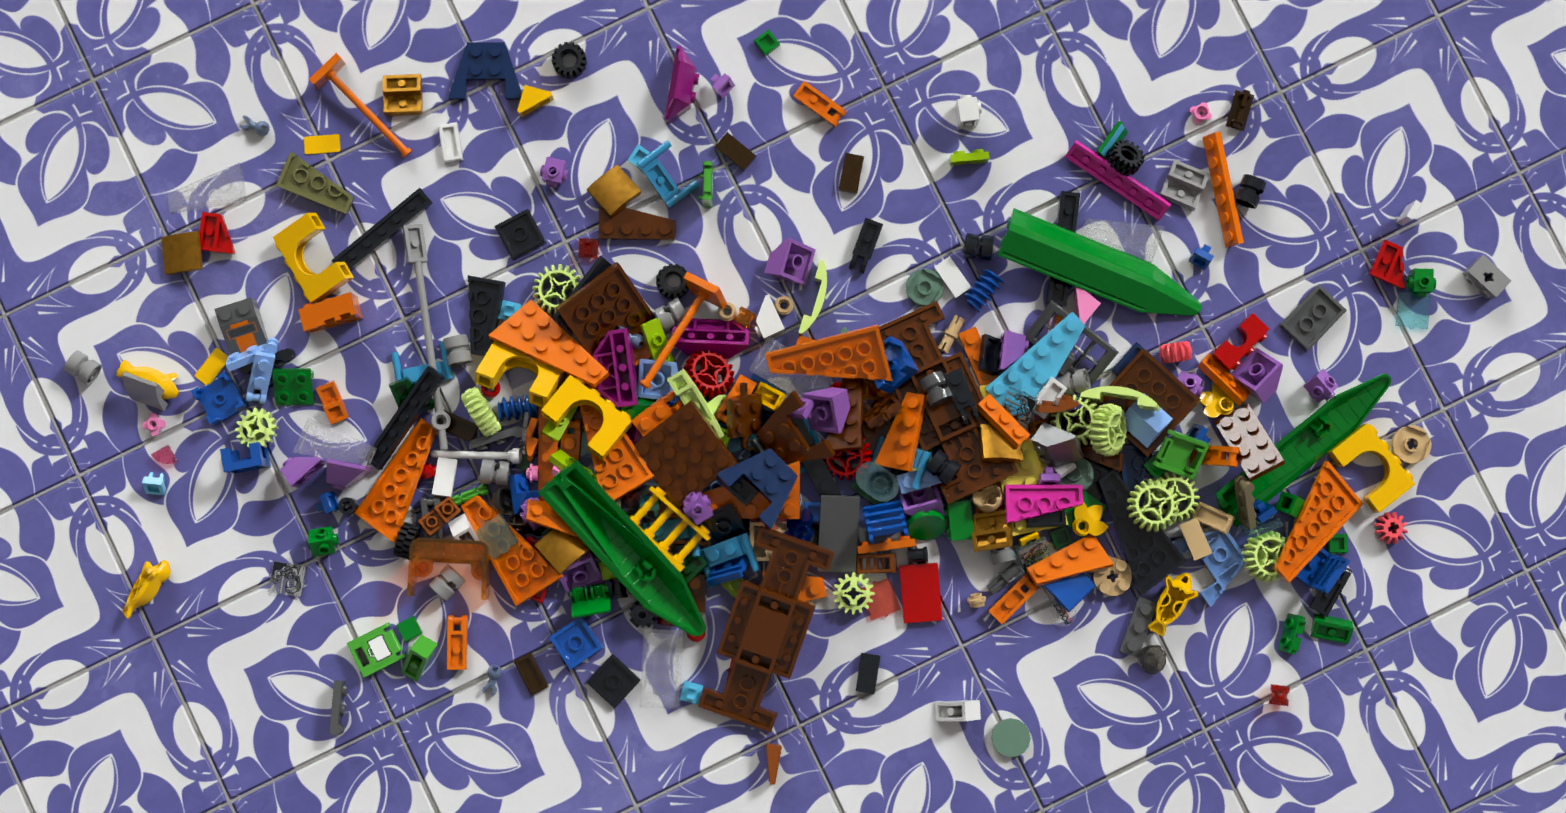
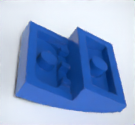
[1041,573,1095,612]

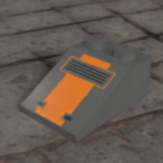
[214,297,268,354]

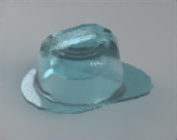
[856,462,899,502]

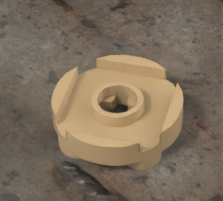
[1391,425,1432,464]
[1092,557,1132,596]

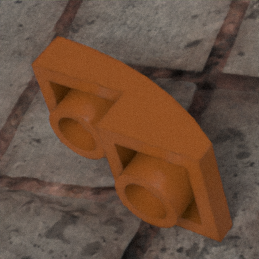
[1035,395,1079,413]
[418,496,461,537]

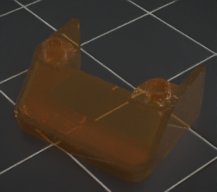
[407,538,491,600]

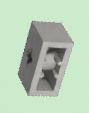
[1463,255,1512,300]

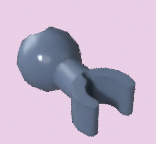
[239,116,270,136]
[619,326,645,349]
[482,665,502,696]

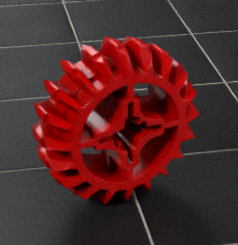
[683,350,734,400]
[823,437,872,481]

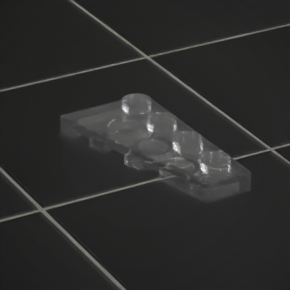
[167,163,247,214]
[1080,219,1165,263]
[293,417,377,466]

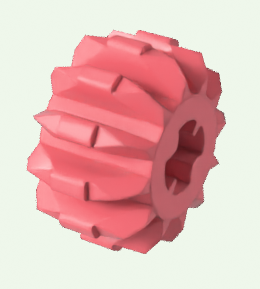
[1159,341,1193,364]
[1374,512,1408,544]

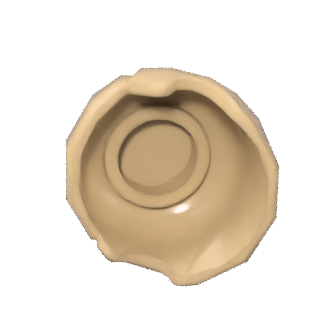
[972,485,1004,513]

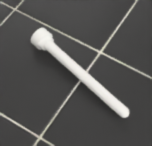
[430,448,522,464]

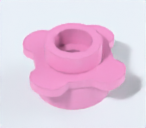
[1190,102,1212,124]
[142,413,166,436]
[526,464,538,483]

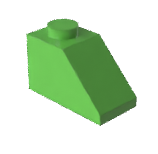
[401,635,438,682]

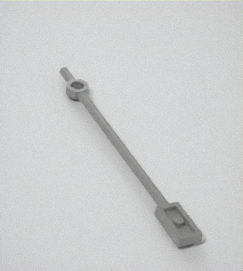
[402,224,451,450]

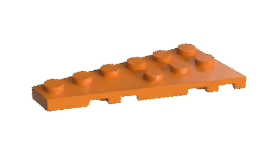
[355,418,437,543]
[1274,461,1364,583]
[461,496,564,606]

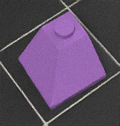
[764,238,816,286]
[998,330,1029,373]
[1231,347,1283,404]
[803,387,850,434]
[281,457,327,488]
[326,459,373,490]
[896,484,945,517]
[560,550,605,598]

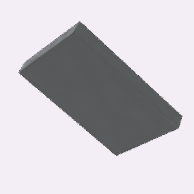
[1279,284,1347,352]

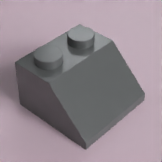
[1031,422,1084,467]

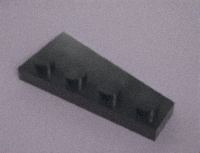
[467,275,506,356]

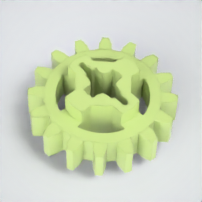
[235,408,279,448]
[833,572,875,614]

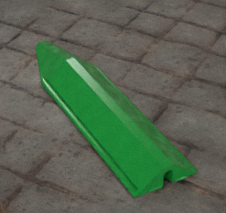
[997,208,1202,316]
[1215,373,1391,528]
[538,460,706,637]

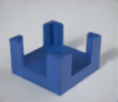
[875,336,919,394]
[191,372,249,426]
[220,442,271,474]
[549,617,604,670]

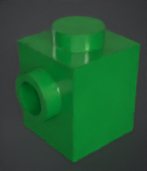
[1275,491,1305,519]

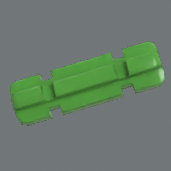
[451,484,489,506]

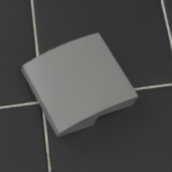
[1159,159,1210,211]
[122,372,168,411]

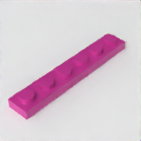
[1065,140,1171,221]

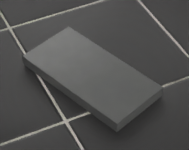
[816,495,860,572]

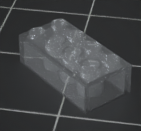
[749,337,834,398]
[640,628,684,709]

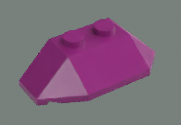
[664,46,700,124]
[672,318,749,359]
[593,328,638,408]

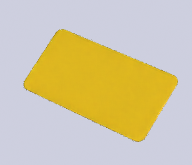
[304,134,341,154]
[195,348,228,385]

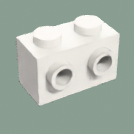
[955,95,982,129]

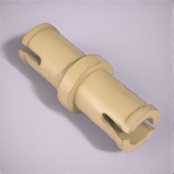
[938,315,965,354]

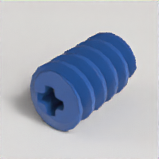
[964,269,1004,313]
[498,395,539,421]

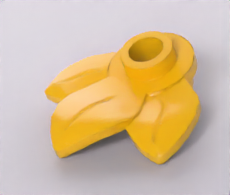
[1200,382,1234,418]
[1072,502,1108,536]

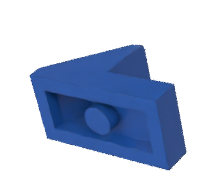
[508,474,540,514]

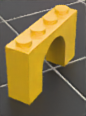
[273,213,354,303]
[476,341,565,408]
[541,375,632,461]
[1327,423,1415,513]

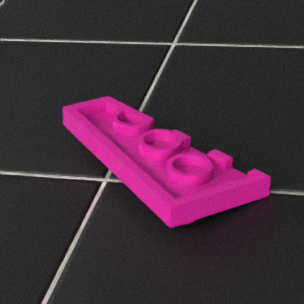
[1004,485,1083,524]

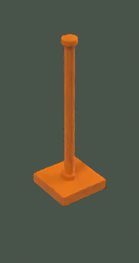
[309,53,412,158]
[639,272,727,389]

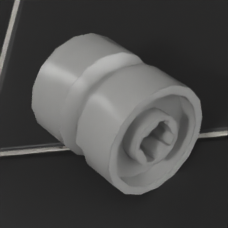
[654,297,686,332]
[443,334,473,366]
[64,350,102,385]
[1057,368,1091,396]
[480,459,511,486]
[990,542,1017,565]
[429,564,466,601]

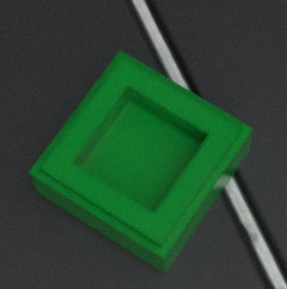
[754,29,780,56]
[1327,534,1348,554]
[396,616,423,642]

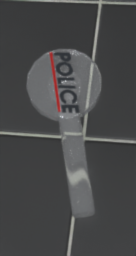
[1041,586,1076,627]

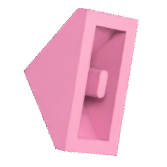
[1073,287,1101,324]

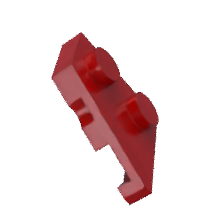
[199,212,236,255]
[1368,240,1405,290]

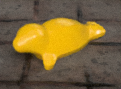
[116,360,179,400]
[122,560,171,619]
[1148,573,1198,637]

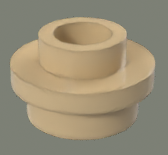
[774,296,793,315]
[717,302,737,322]
[967,593,986,608]

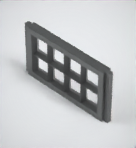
[1025,300,1119,386]

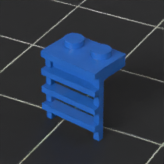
[863,500,909,543]
[1295,548,1350,594]

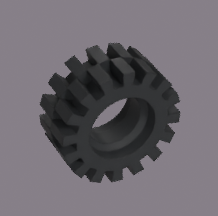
[552,42,587,79]
[1107,139,1145,176]
[656,264,689,300]
[393,522,420,560]

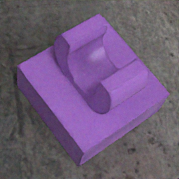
[710,73,735,99]
[789,398,815,420]
[1037,466,1061,485]

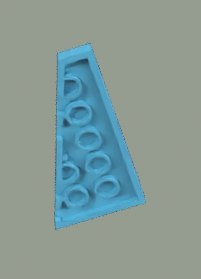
[985,312,1085,429]

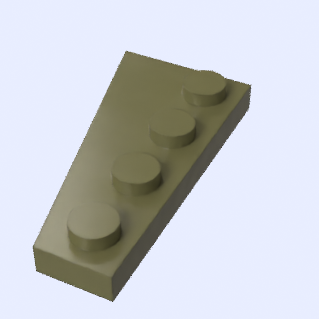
[276,151,355,215]

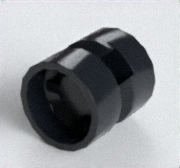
[1234,174,1267,209]
[964,233,994,261]
[925,449,962,485]

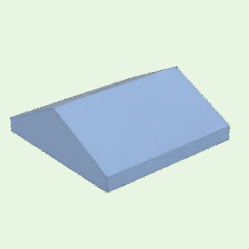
[638,359,678,401]
[1124,394,1173,448]

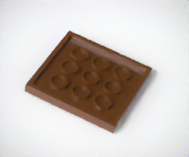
[555,262,656,358]
[1095,348,1201,457]
[634,400,738,509]

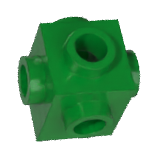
[1406,268,1436,297]
[308,526,339,557]

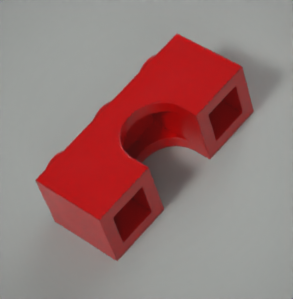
[1211,313,1270,371]

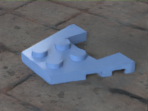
[1173,530,1246,607]

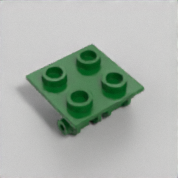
[272,368,314,405]
[569,583,611,618]

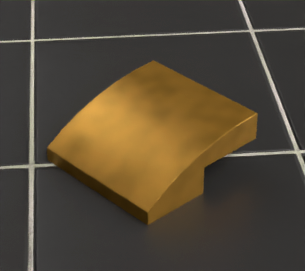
[383,74,423,116]
[587,164,641,217]
[161,231,203,275]
[979,424,1023,464]
[972,510,1013,552]
[535,529,590,574]

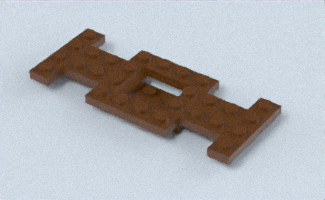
[879,301,1019,505]
[698,526,835,732]

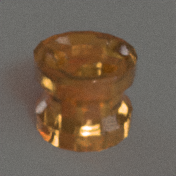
[733,307,757,329]

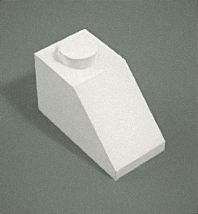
[754,294,785,340]
[448,513,486,561]
[935,700,981,721]

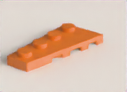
[874,392,927,472]
[526,500,580,539]
[1026,534,1113,586]

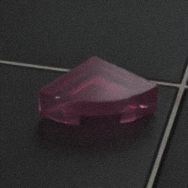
[151,445,178,464]

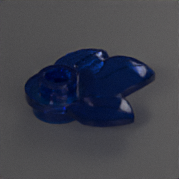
[784,508,813,542]

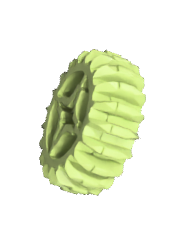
[532,264,581,314]
[461,387,501,437]
[1050,394,1097,445]
[1089,403,1128,456]
[1150,472,1200,523]
[1127,479,1180,532]
[1242,530,1286,582]

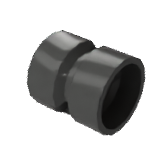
[919,371,953,407]

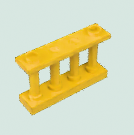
[630,486,711,572]

